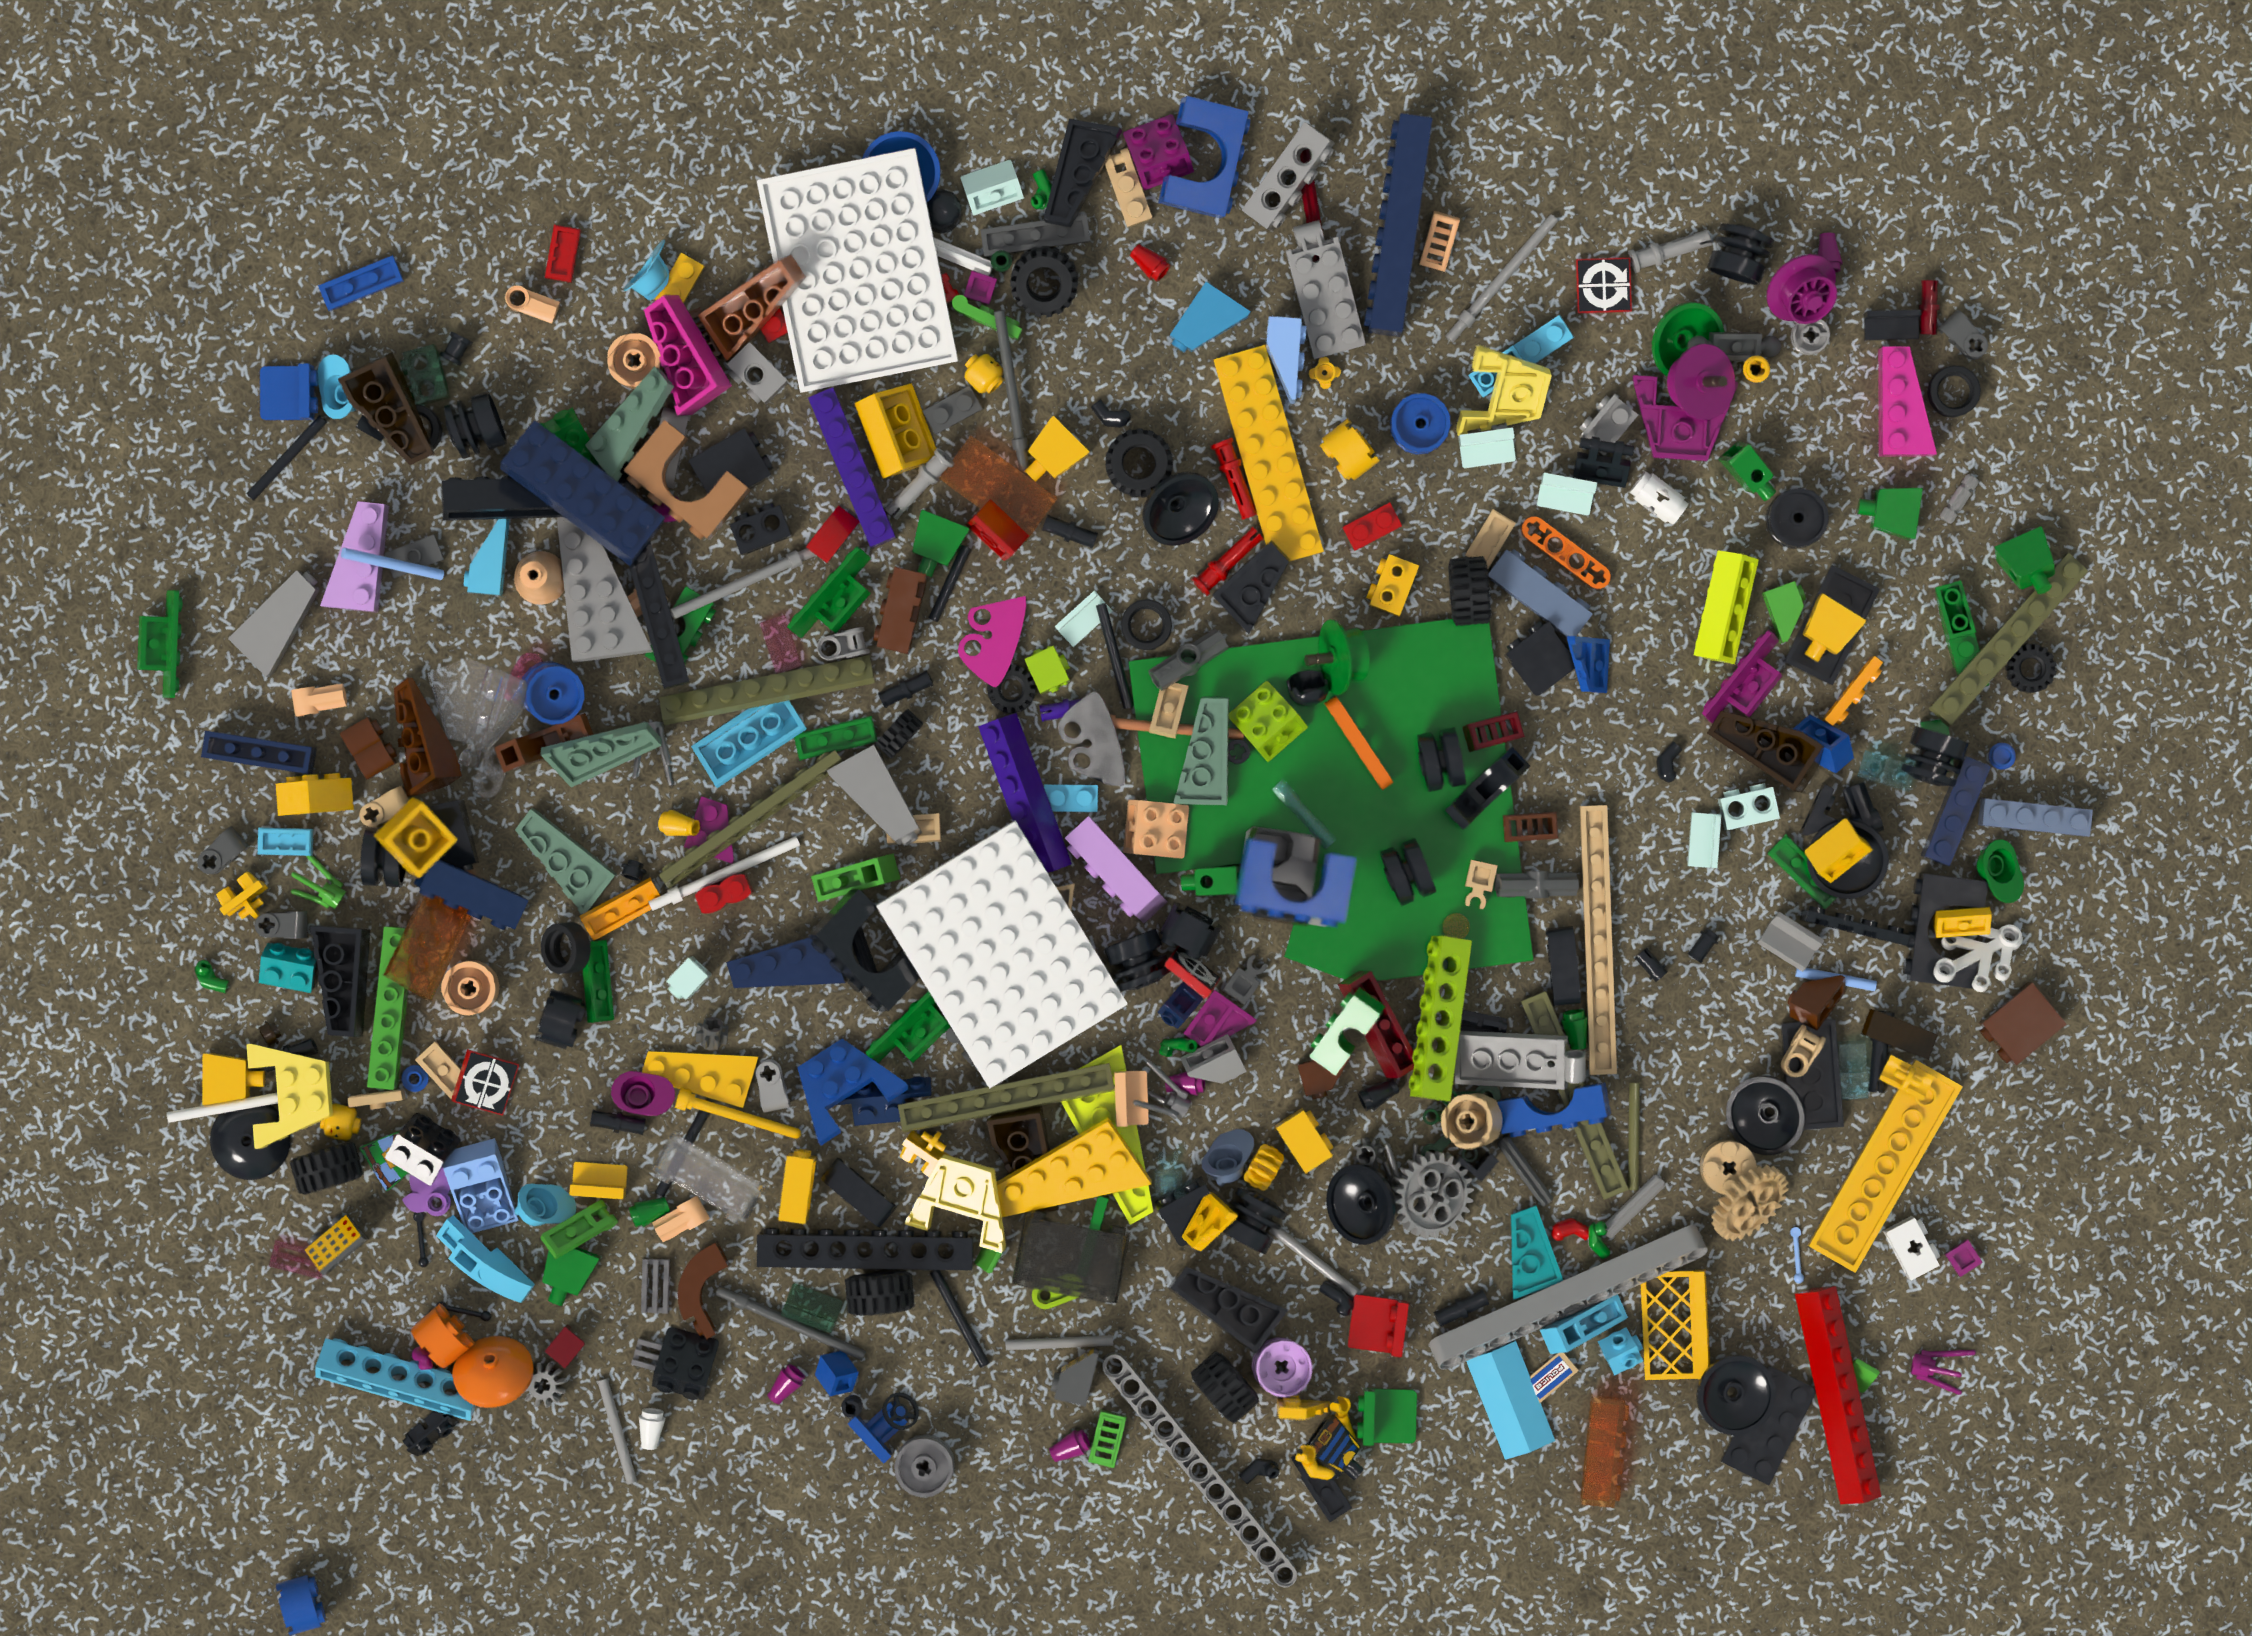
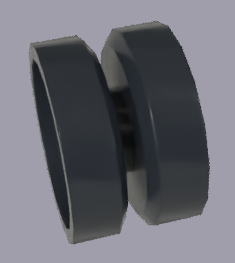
[1765,488,1829,549]
[1417,727,1466,792]
[361,827,406,887]
[1379,838,1436,906]

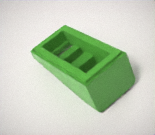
[1088,1409,1127,1468]

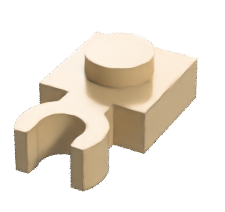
[1465,860,1497,909]

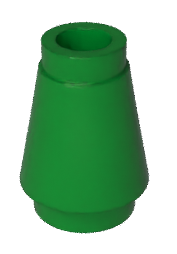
[1561,1009,1588,1050]
[628,1197,670,1228]

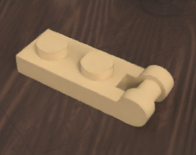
[1105,147,1152,228]

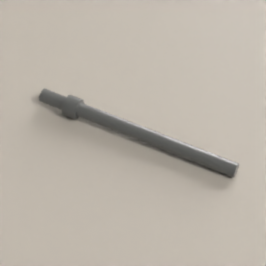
[994,310,1029,471]
[715,1285,866,1361]

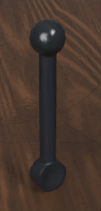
[413,1212,429,1267]
[436,1301,491,1321]

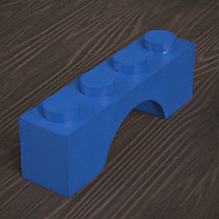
[1497,1082,1611,1137]

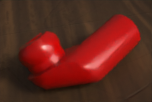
[1551,1218,1589,1241]

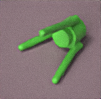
[291,856,346,909]

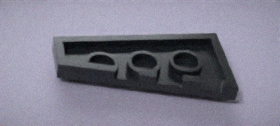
[1043,119,1122,227]
[1800,906,1910,946]

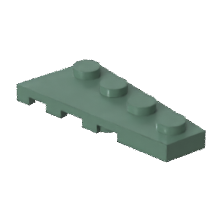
[585,366,674,482]
[1173,696,1229,805]
[541,722,661,787]
[515,808,617,915]

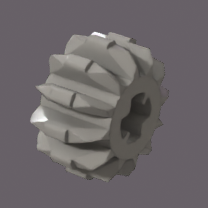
[525,1362,567,1408]

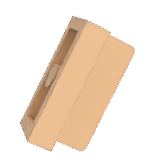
[1115,1071,1149,1127]

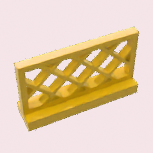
[1641,1269,1710,1380]

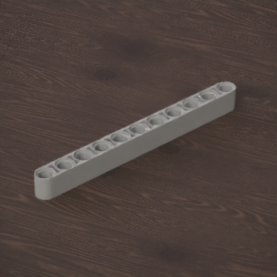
[1429,1225,1708,1370]
[1102,1352,1297,1587]

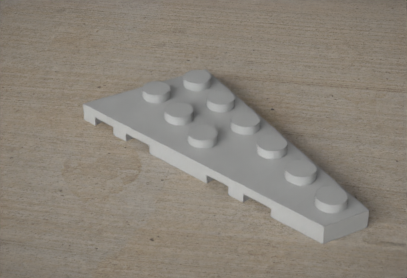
[557,517,653,663]

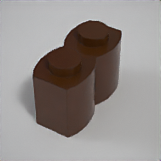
[340,717,398,780]

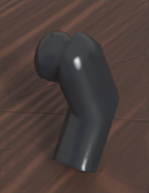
[1091,400,1131,428]
[1656,741,1682,783]
[1319,1280,1354,1316]
[1239,1459,1280,1485]

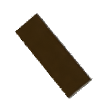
[1861,1009,1938,1060]

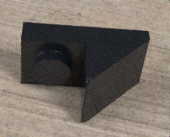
[1799,784,1838,836]

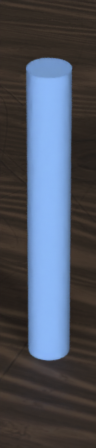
[1795,968,1877,991]

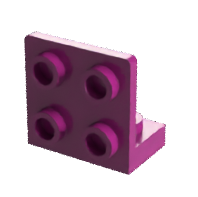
[1123,114,1194,191]

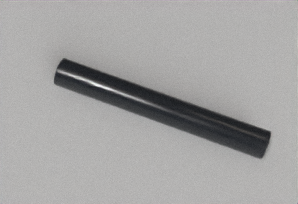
[928,545,971,622]

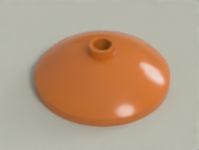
[453,1336,534,1408]

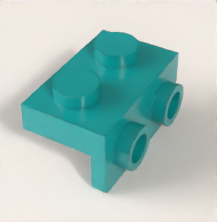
[258,943,317,993]

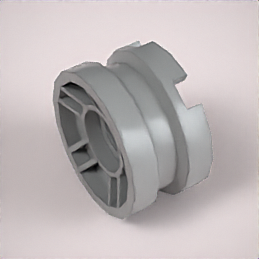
[1790,319,1830,355]

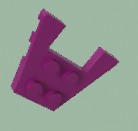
[1632,375,1738,462]

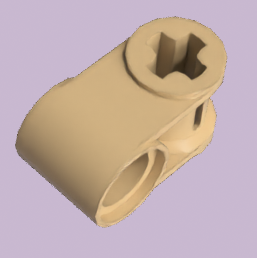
[359,786,409,828]
[1781,1024,1826,1077]

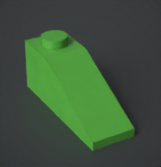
[811,853,901,902]

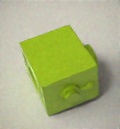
[1024,646,1070,695]

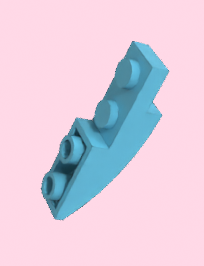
[1468,315,1574,397]
[436,1215,535,1303]

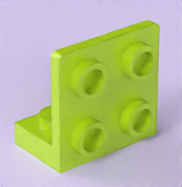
[1229,681,1308,762]

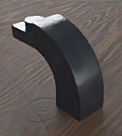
[1445,747,1530,830]

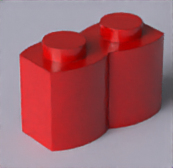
[695,874,754,914]

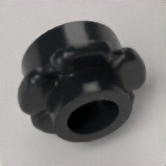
[621,860,647,882]

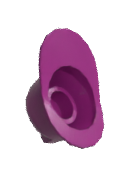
[611,1071,675,1116]

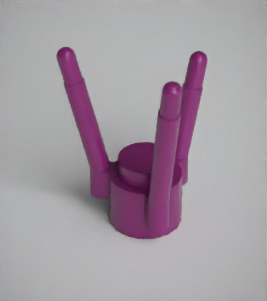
[1911,1350,1976,1395]

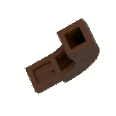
[494,713,594,772]
[678,1241,730,1339]

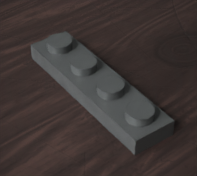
[980,214,1091,257]

